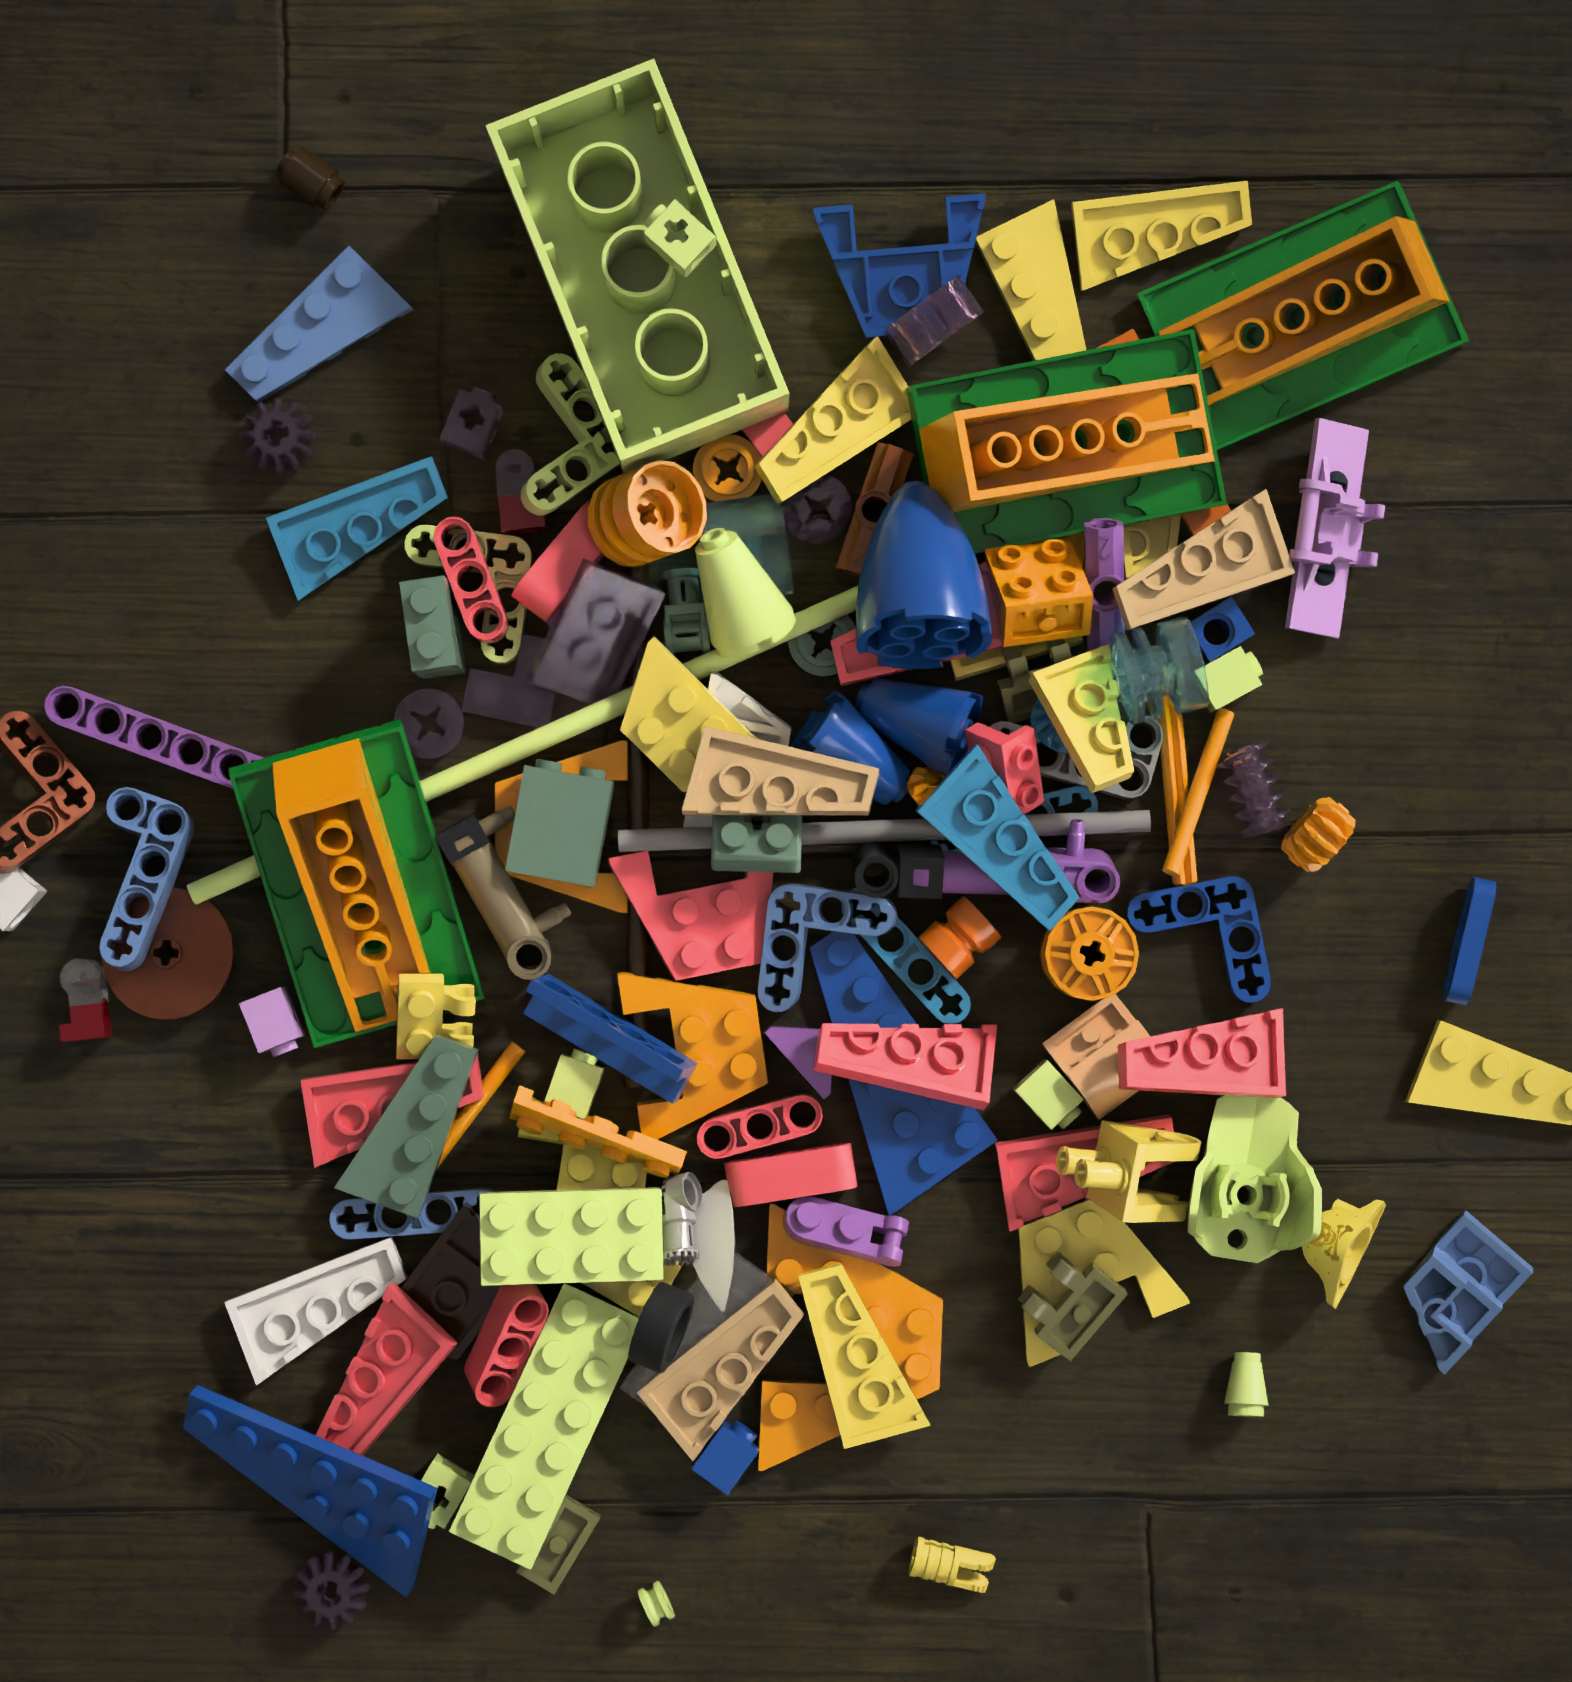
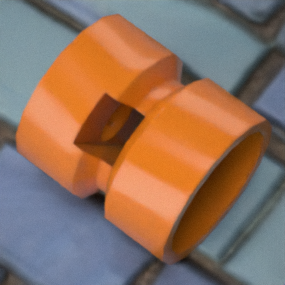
[917,896,1002,980]

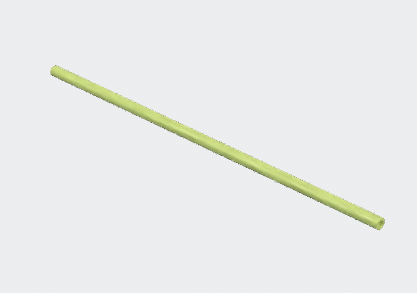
[187,586,858,905]

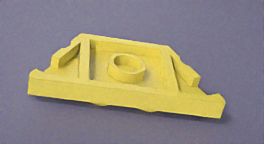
[620,636,758,793]

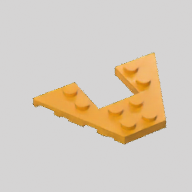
[758,1203,943,1471]

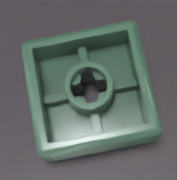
[711,815,802,873]

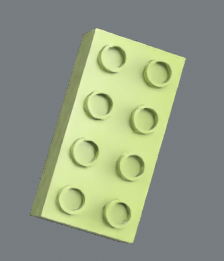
[485,59,789,473]

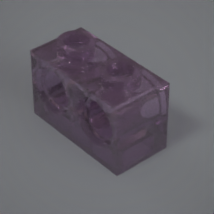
[884,276,984,368]

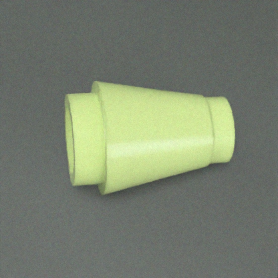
[1224,1352,1269,1417]

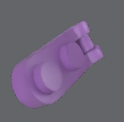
[783,1196,909,1267]

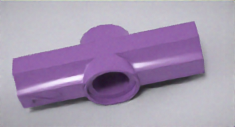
[1084,518,1125,657]

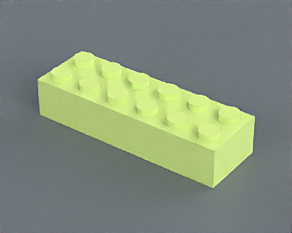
[449,1283,639,1570]

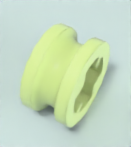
[638,1581,675,1627]

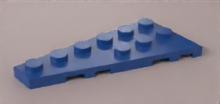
[810,931,998,1215]
[183,1385,437,1598]

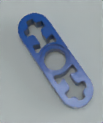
[1442,876,1496,1006]

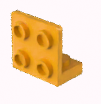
[984,537,1093,647]

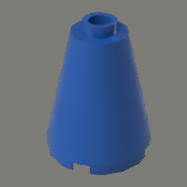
[855,678,984,777]
[790,690,910,805]

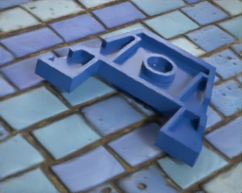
[813,193,986,339]

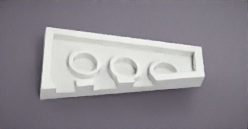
[224,1237,408,1385]

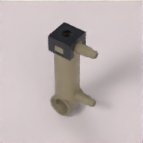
[435,807,571,980]

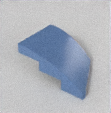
[1403,1210,1534,1375]

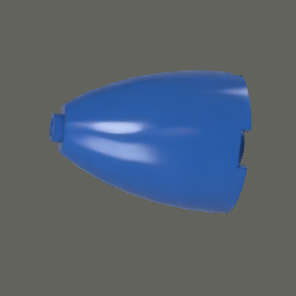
[856,481,992,669]

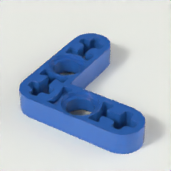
[1125,876,1271,1003]

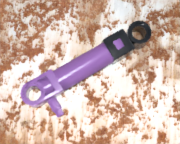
[851,819,1120,904]

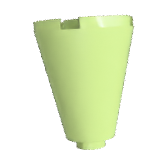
[695,528,796,657]

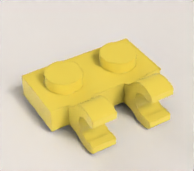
[396,974,476,1059]

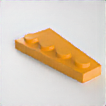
[509,1085,687,1178]

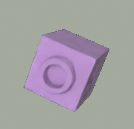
[239,986,306,1057]

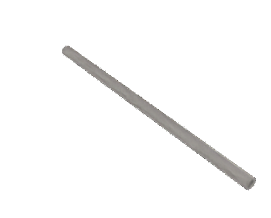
[618,810,1151,852]

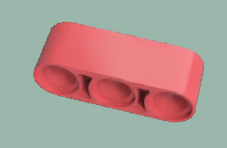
[511,500,604,623]
[433,517,509,644]
[697,1093,823,1159]
[724,1143,858,1207]
[464,1284,549,1407]

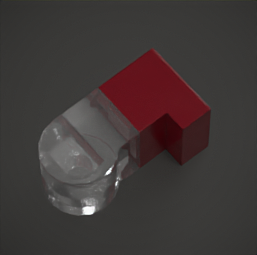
[59,958,112,1042]

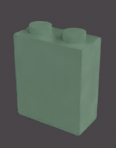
[399,575,466,679]
[505,759,615,888]

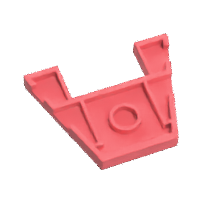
[607,851,774,981]

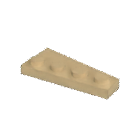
[1112,489,1295,630]
[682,726,879,815]
[636,1279,804,1461]

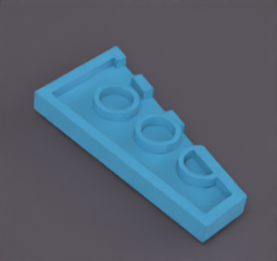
[915,743,1080,931]

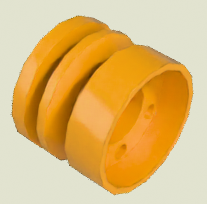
[588,460,707,567]
[1039,906,1139,1001]

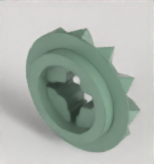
[788,615,856,677]

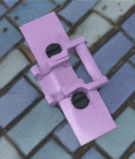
[1285,418,1385,639]

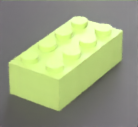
[479,1187,664,1286]

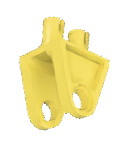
[1056,1120,1201,1223]

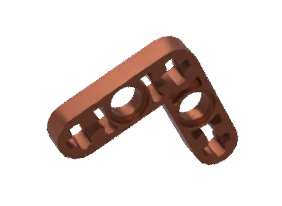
[0,711,95,874]

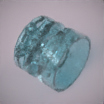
[1110,617,1209,725]

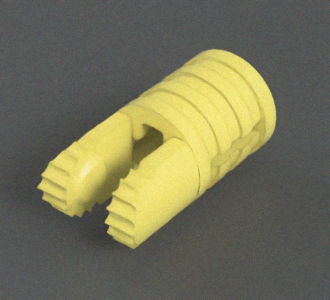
[908,1536,996,1593]

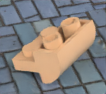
[1042,994,1150,1120]

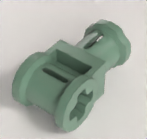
[662,568,711,655]

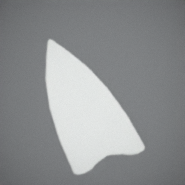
[692,1180,735,1312]

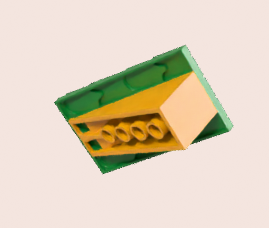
[1137,181,1470,451]
[906,329,1227,555]
[229,719,485,1048]

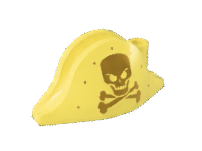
[1302,1199,1386,1309]

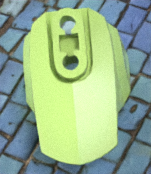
[1187,1095,1322,1263]

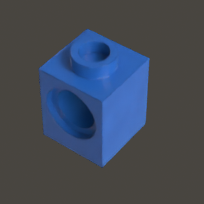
[1181,596,1255,665]
[691,1420,759,1495]

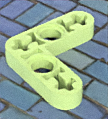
[520,353,620,516]
[404,525,533,664]

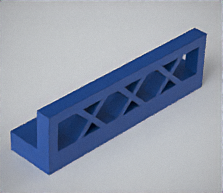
[523,974,698,1104]

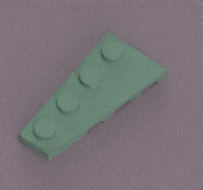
[334,1034,479,1218]

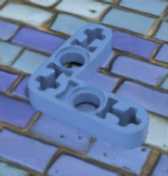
[758,884,898,1012]

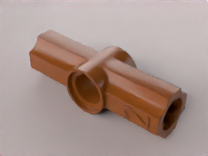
[835,442,914,578]

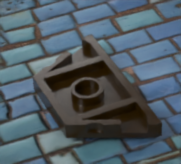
[363,1202,501,1360]

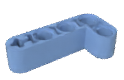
[99,787,194,972]

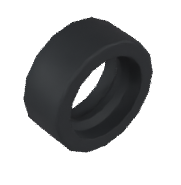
[628,1282,694,1373]

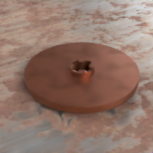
[102,888,235,1020]

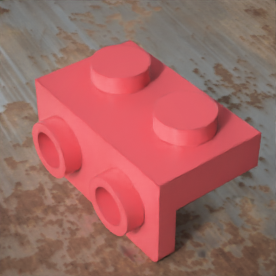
[965,722,1044,814]

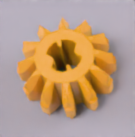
[1281,797,1356,872]

